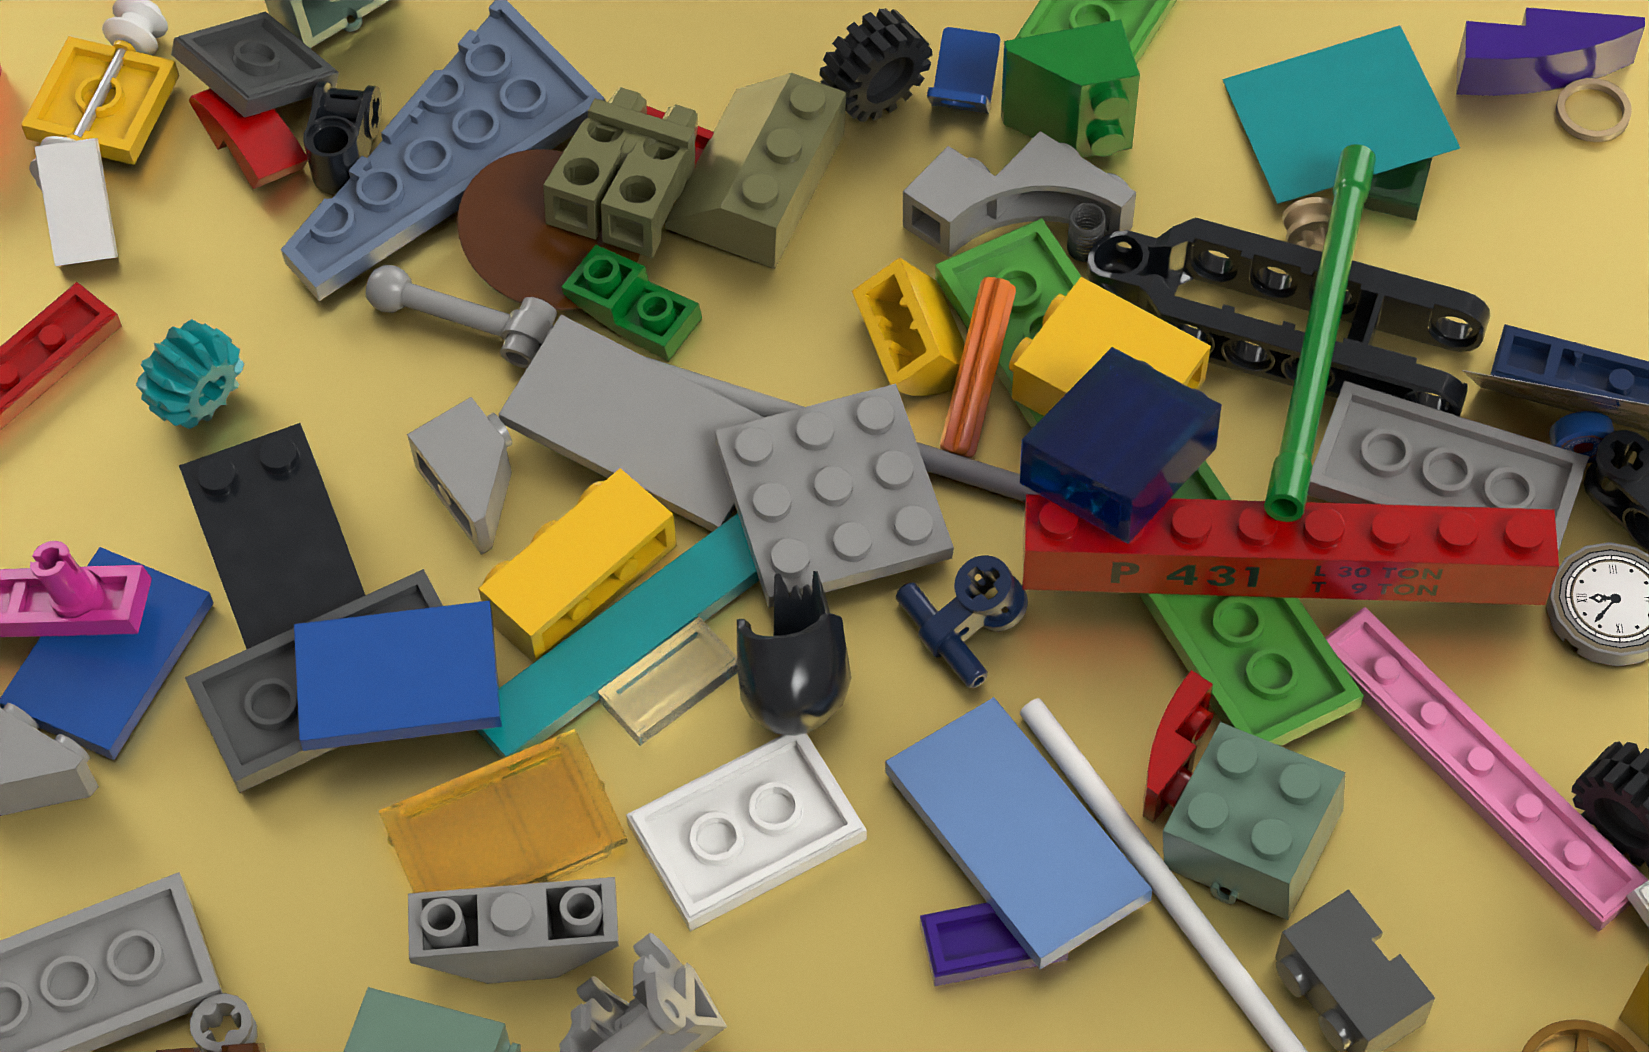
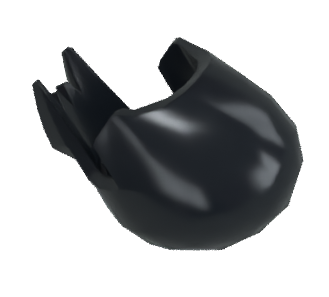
[737,571,852,736]

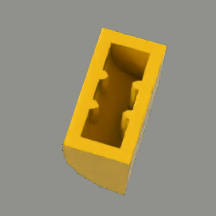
[852,257,965,396]

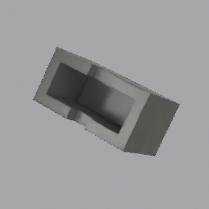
[1275,889,1435,1052]

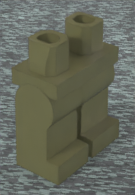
[543,87,698,258]

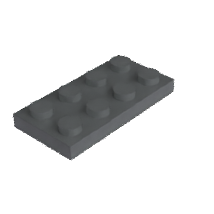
[185,569,443,793]

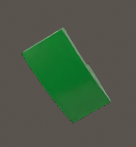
[561,245,702,361]

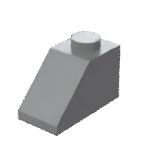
[407,397,512,555]

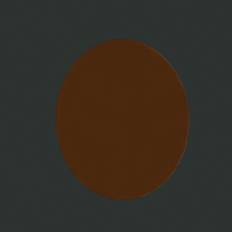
[457,149,640,310]

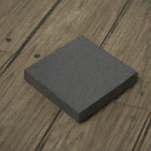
[171,11,339,117]

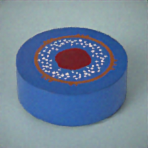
[1549,411,1614,463]

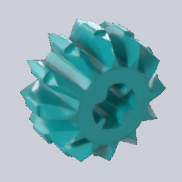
[136,319,244,429]

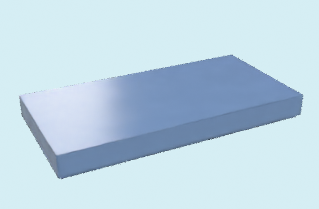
[885,697,1152,970]

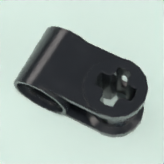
[303,81,382,194]
[1583,430,1649,552]

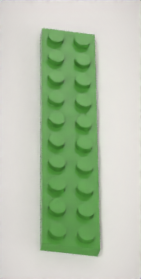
[935,218,1364,746]

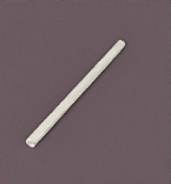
[1020,698,1308,1052]

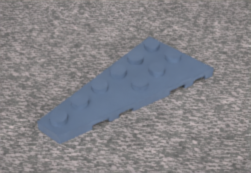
[281,0,605,301]

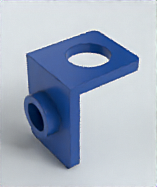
[927,27,1001,114]

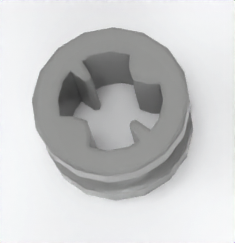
[190,993,258,1052]

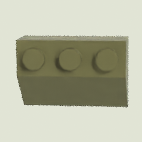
[665,73,847,269]

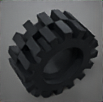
[819,8,933,122]
[1571,741,1649,868]

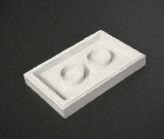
[626,733,867,931]

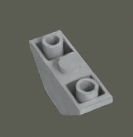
[0,703,99,816]
[408,877,619,984]

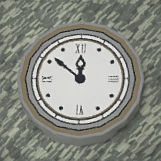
[1546,542,1649,666]

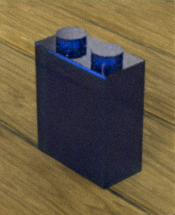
[1019,347,1222,544]

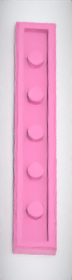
[1325,607,1648,932]

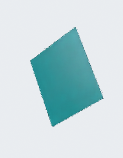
[1222,25,1460,204]

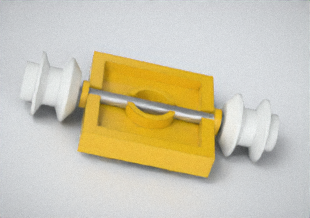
[21,0,180,190]

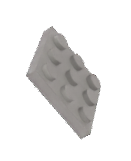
[715,384,954,608]

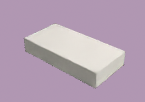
[35,138,118,266]

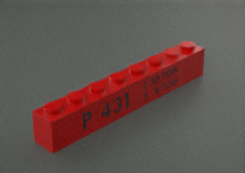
[1022,494,1559,605]

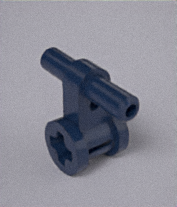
[896,555,1028,688]

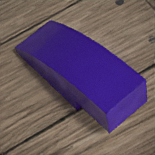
[1456,7,1645,96]

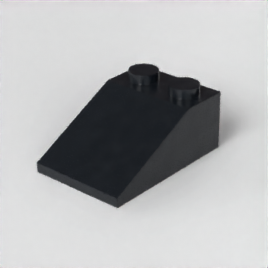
[179,423,365,649]

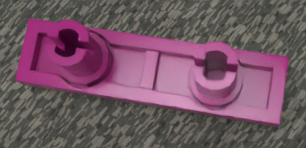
[0,541,152,637]

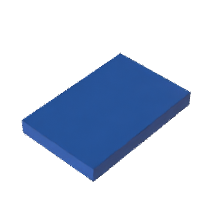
[0,547,214,760]
[294,601,502,751]

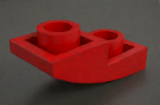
[189,88,308,189]
[1142,670,1214,823]

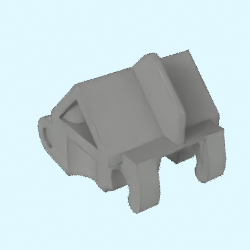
[559,933,727,1052]

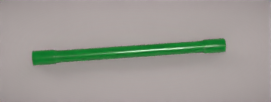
[1264,144,1376,522]

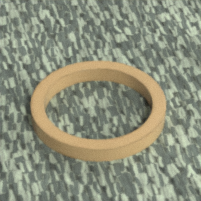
[1556,78,1632,142]

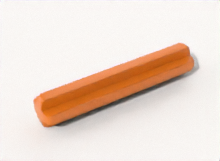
[940,277,1016,458]

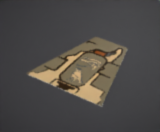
[1462,370,1649,432]

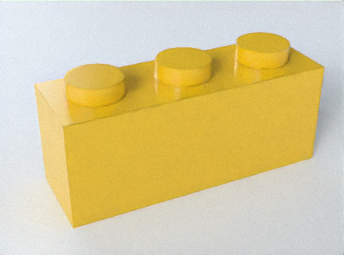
[478,468,677,663]

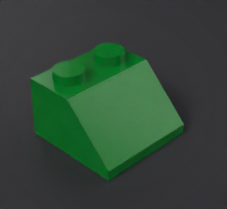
[1001,19,1140,158]

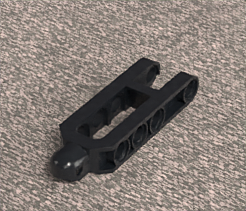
[1087,217,1490,416]

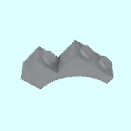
[903,131,1136,257]

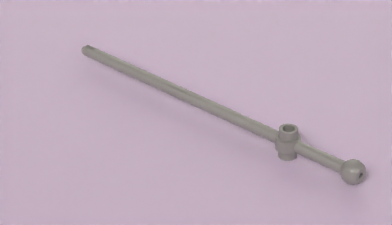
[366,265,1063,502]

